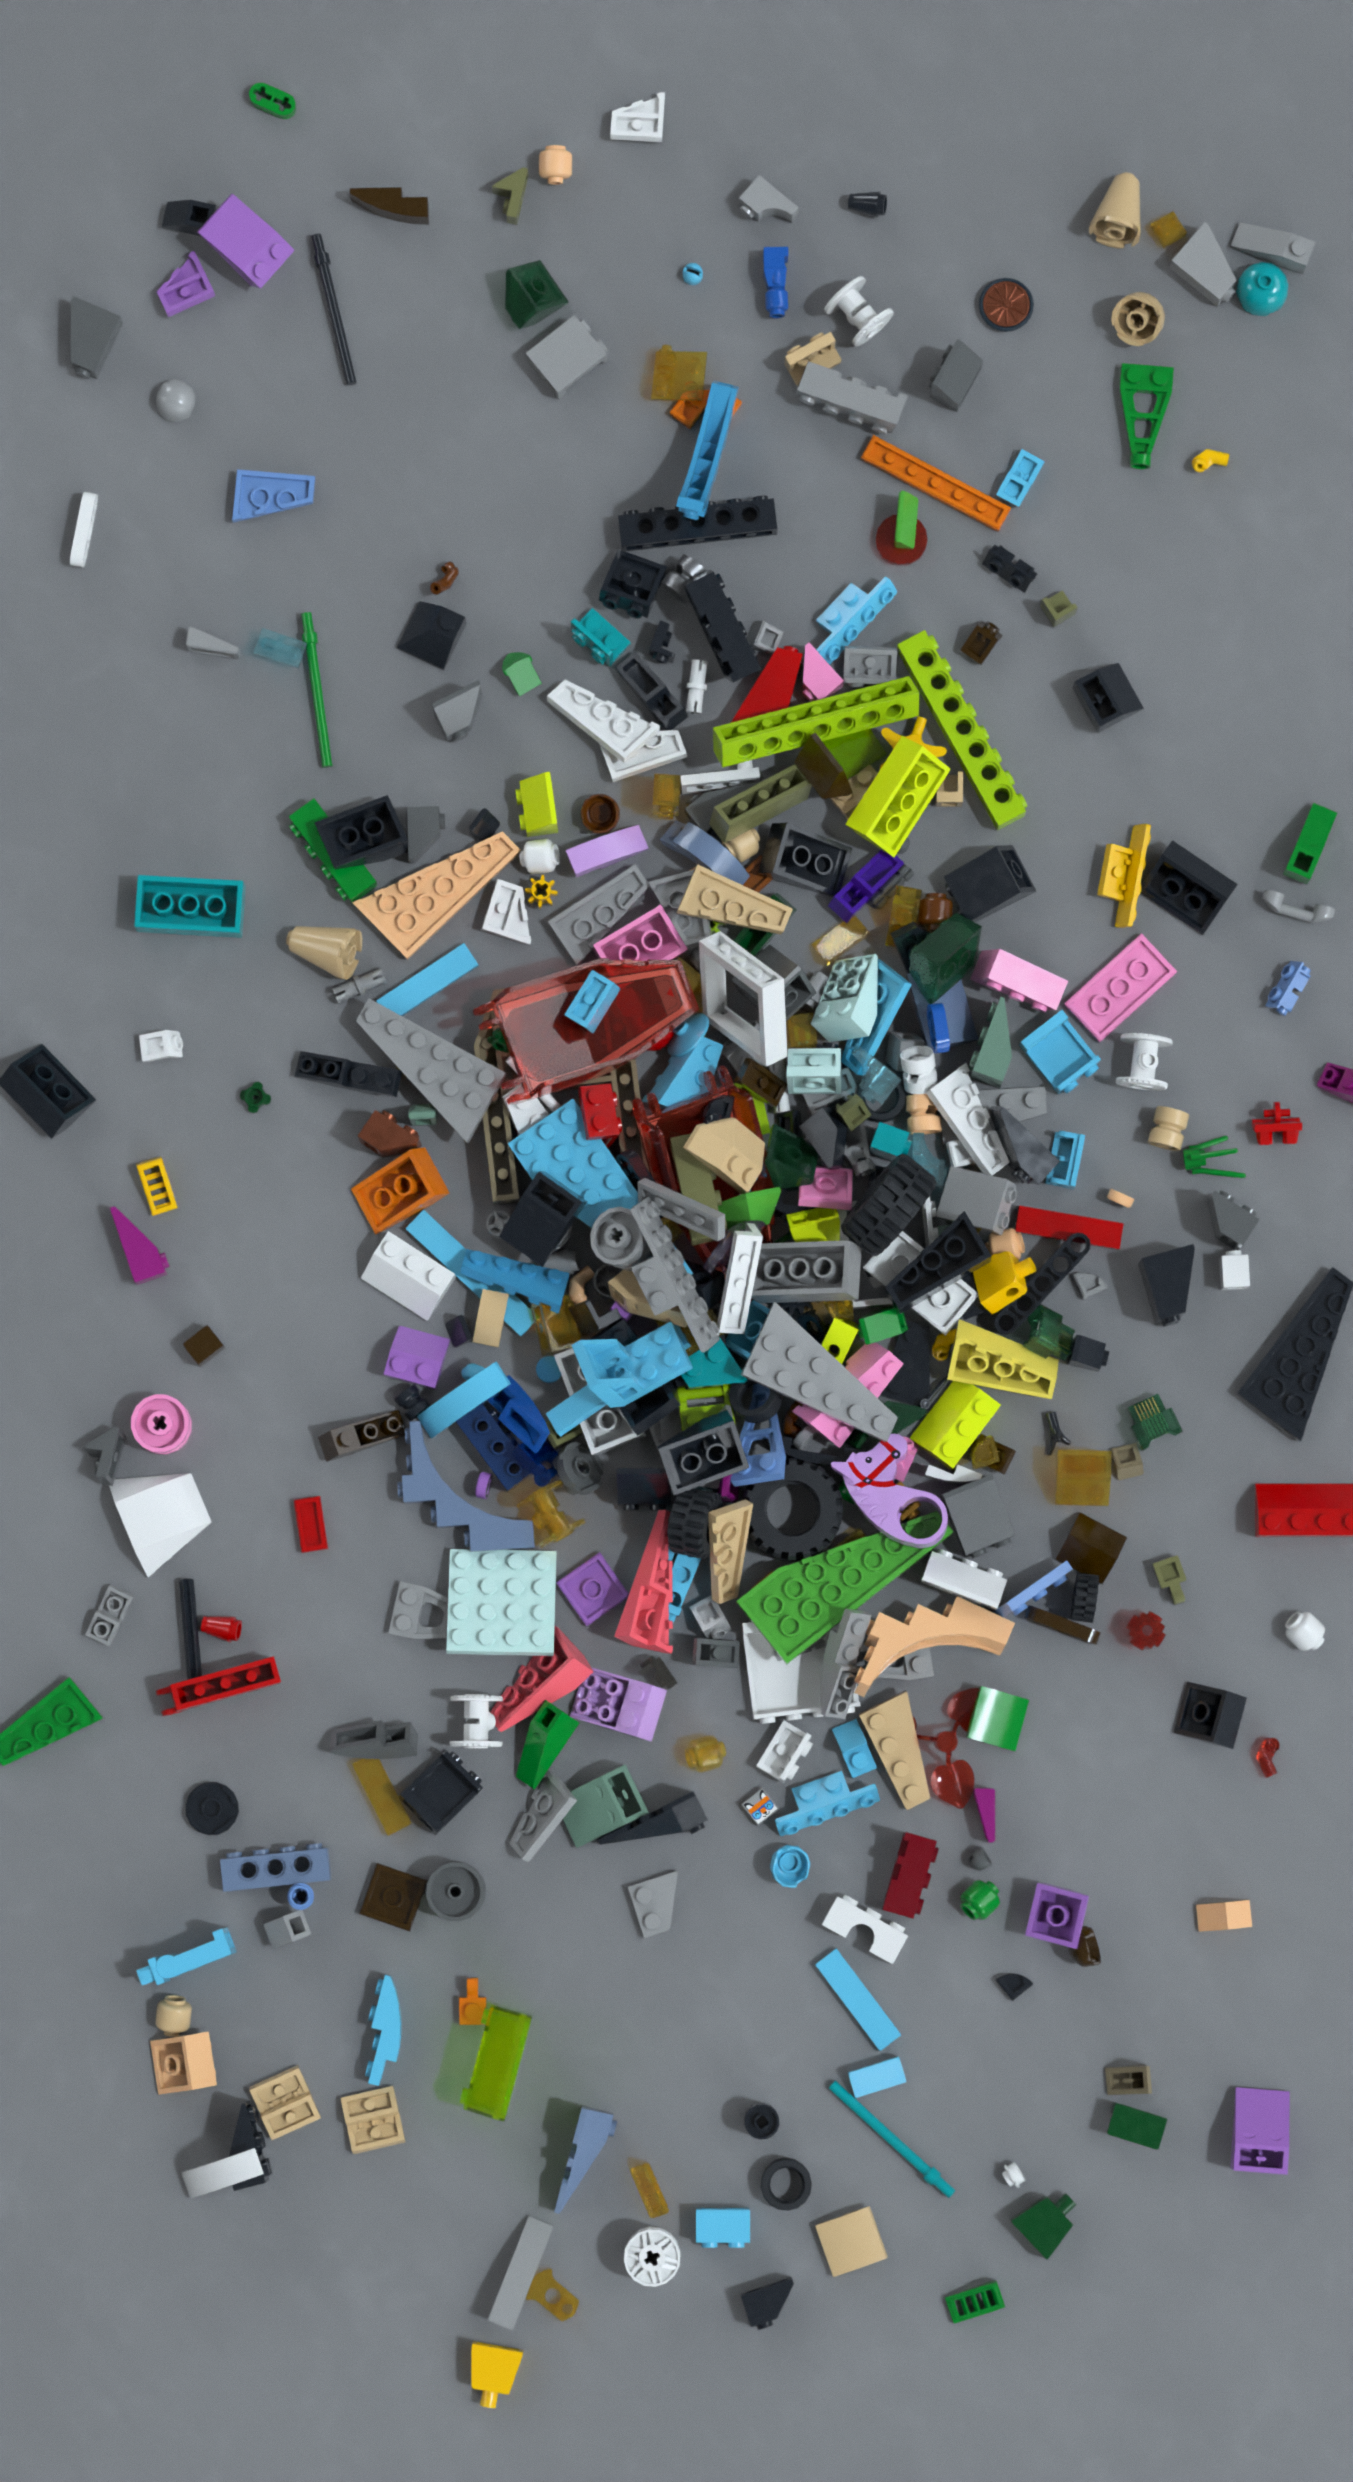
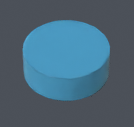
[536,1356,562,1383]

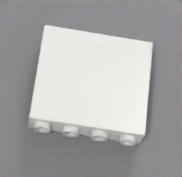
[741,1622,861,1724]

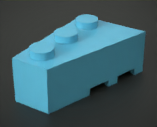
[642,1037,723,1120]

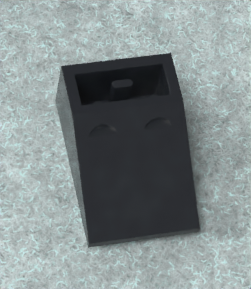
[499,1171,588,1267]
[229,2101,272,2191]

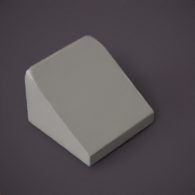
[747,621,784,655]

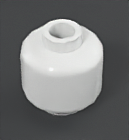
[519,839,560,874]
[1285,1612,1325,1651]

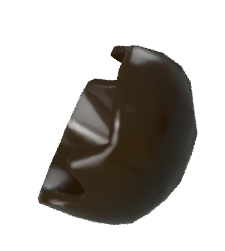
[1068,1926,1101,1967]

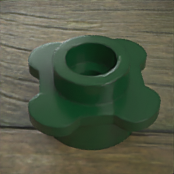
[487,1028,516,1053]
[240,1082,271,1113]

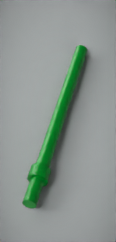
[301,612,333,768]

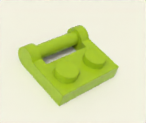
[677,1384,735,1431]

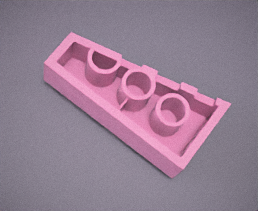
[792,1342,904,1448]

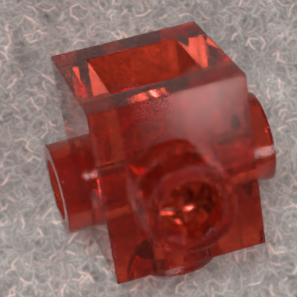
[1126,1611,1166,1651]

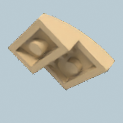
[249,2065,321,2140]
[341,2086,406,2154]
[815,2206,888,2277]

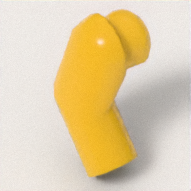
[1192,449,1230,473]
[932,1328,957,1361]

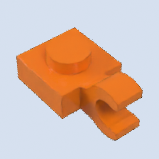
[459,1978,487,2025]

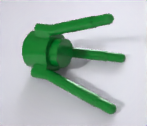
[1183,1136,1246,1178]

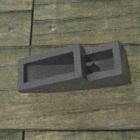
[330,1720,418,1759]

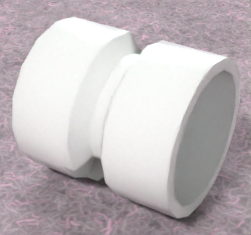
[900,1045,938,1094]

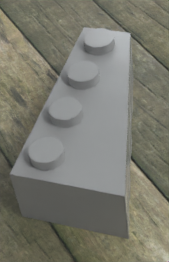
[795,361,908,434]

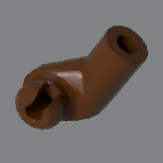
[430,561,459,595]

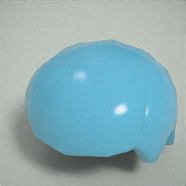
[769,1845,810,1888]

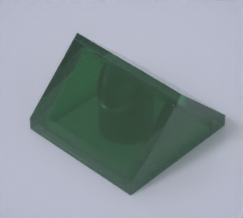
[765,1124,818,1189]

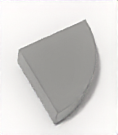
[1073,1272,1108,1299]

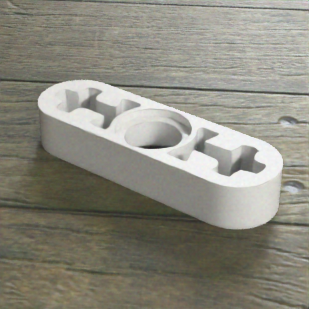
[70,492,98,567]

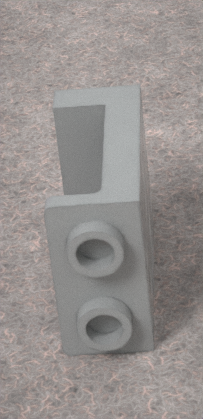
[526,315,608,399]
[936,1166,1017,1235]

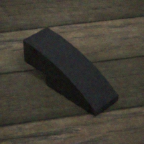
[615,652,688,731]

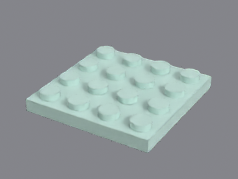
[446,1549,557,1656]

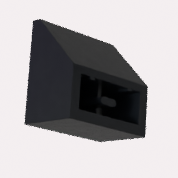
[1073,663,1144,733]

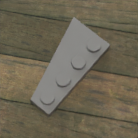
[941,1087,1047,1146]

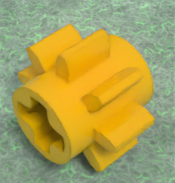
[525,875,558,909]

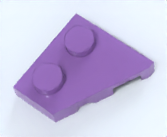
[157,251,215,317]

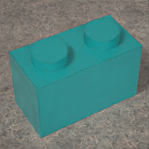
[869,1122,912,1161]

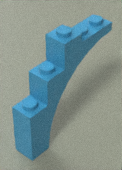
[676,380,739,520]

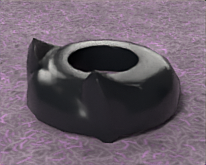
[797,1309,830,1344]

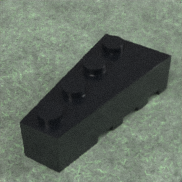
[682,570,761,683]
[885,1211,992,1314]

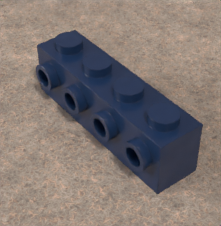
[456,1401,534,1492]

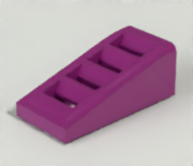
[717,1474,740,1503]
[973,1788,995,1843]

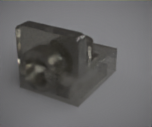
[638,1656,678,1690]

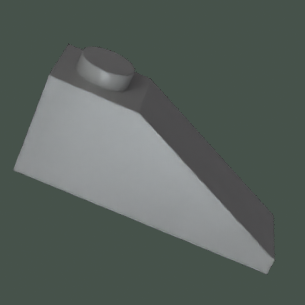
[1230,223,1316,274]

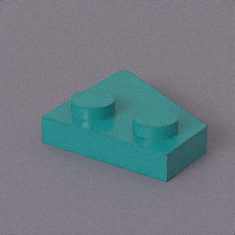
[680,1337,747,1389]

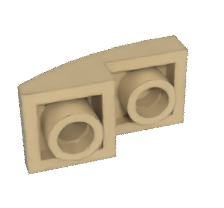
[473,1289,509,1348]

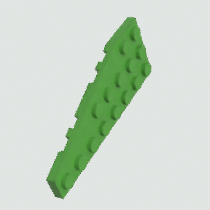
[736,1511,953,1665]

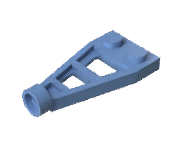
[731,1383,786,1487]

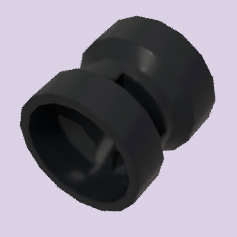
[394,1384,431,1421]

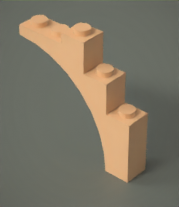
[854,1596,1015,1697]

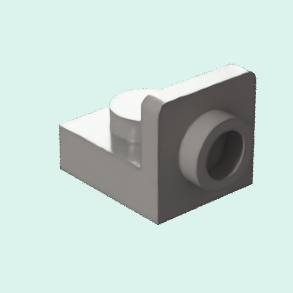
[689,1595,732,1640]

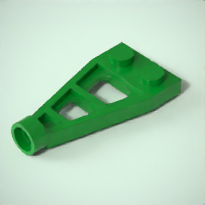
[1119,363,1174,470]

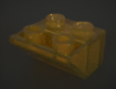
[1055,1450,1111,1506]

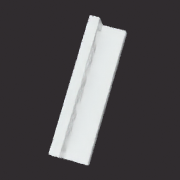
[717,1223,763,1334]

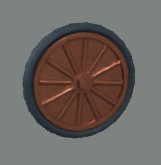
[979,278,1034,332]

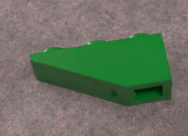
[1283,803,1337,885]
[516,1700,579,1790]

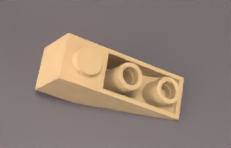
[608,1270,687,1327]

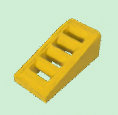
[136,1156,178,1216]

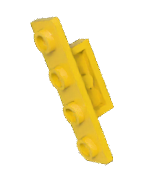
[1097,824,1151,928]

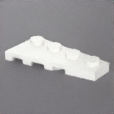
[926,1063,1009,1176]

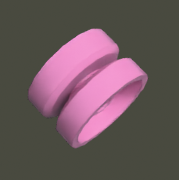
[131,1394,192,1455]

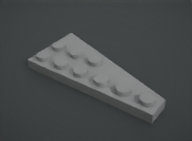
[356,998,507,1143]
[741,1302,898,1442]

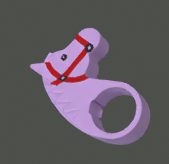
[831,1434,948,1549]

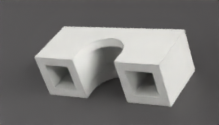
[821,1894,908,1964]

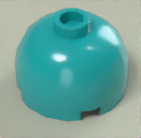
[1236,262,1289,316]

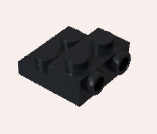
[598,549,667,619]

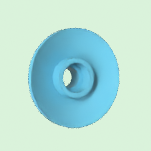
[667,1013,709,1057]

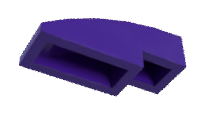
[828,850,905,923]

